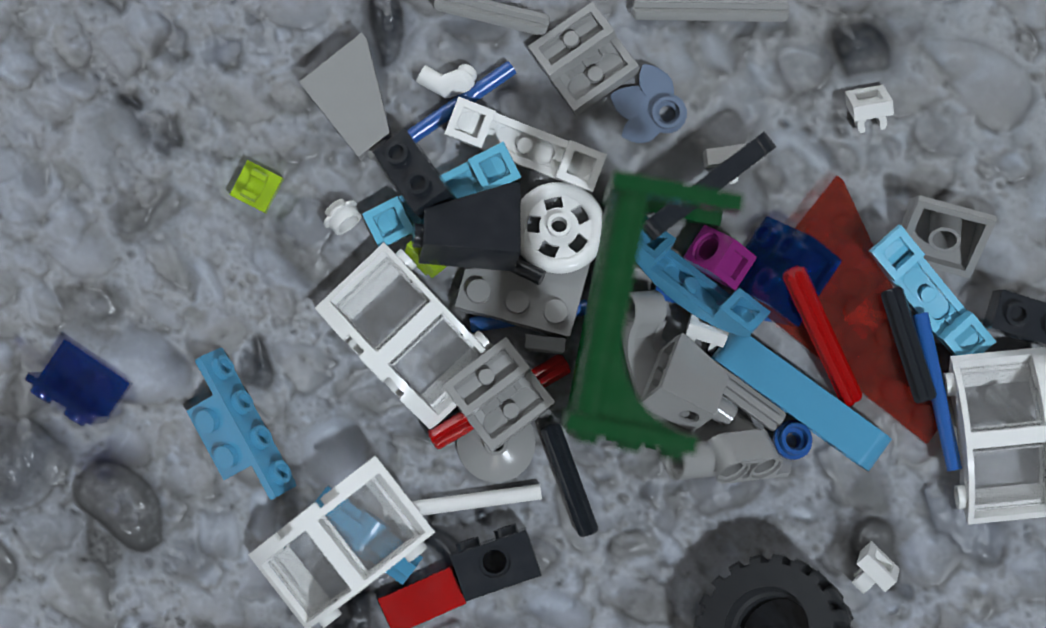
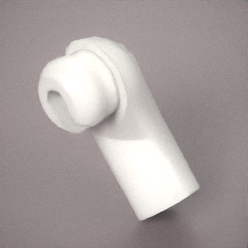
[416,64,477,98]

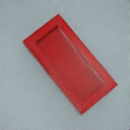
[378,566,467,628]

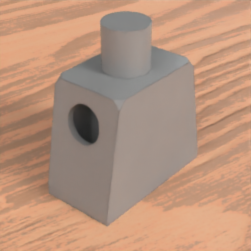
[640,333,738,431]

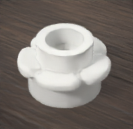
[324,199,361,235]

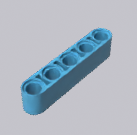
[711,333,892,472]

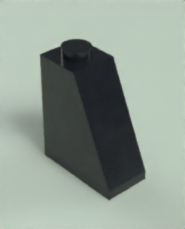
[412,182,521,272]

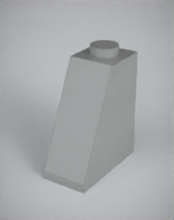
[299,32,392,161]

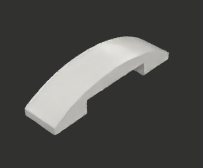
[444,97,607,192]

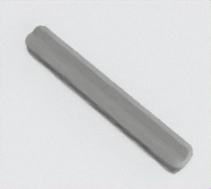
[633,0,789,22]

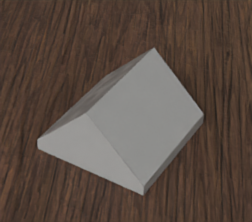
[902,195,997,278]

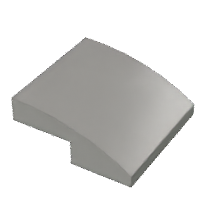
[528,1,640,116]
[442,337,555,452]

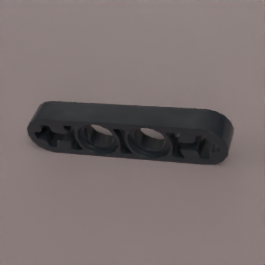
[643,131,776,242]

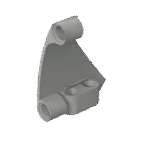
[623,290,793,484]

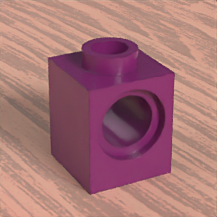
[683,224,757,291]

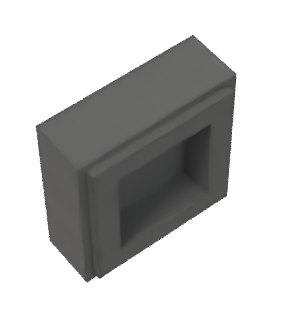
[524,334,566,354]

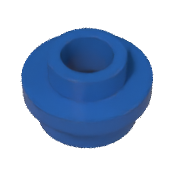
[773,420,812,460]

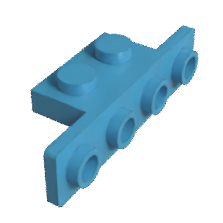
[186,348,296,500]

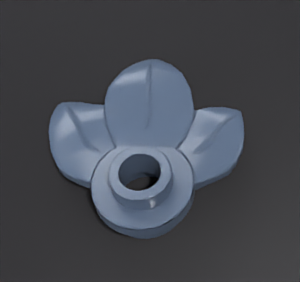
[610,64,687,143]

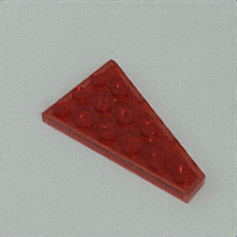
[744,175,951,444]

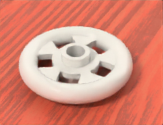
[520,182,604,274]

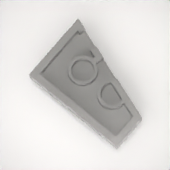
[455,263,590,340]

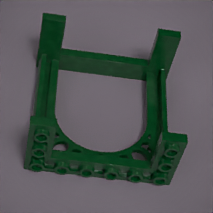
[560,170,744,461]

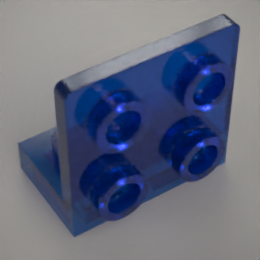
[737,216,842,327]
[24,339,133,426]

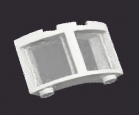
[315,242,493,430]
[943,347,1046,525]
[248,455,435,628]

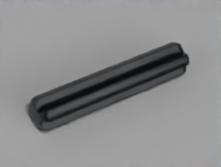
[881,287,937,403]
[541,423,598,537]

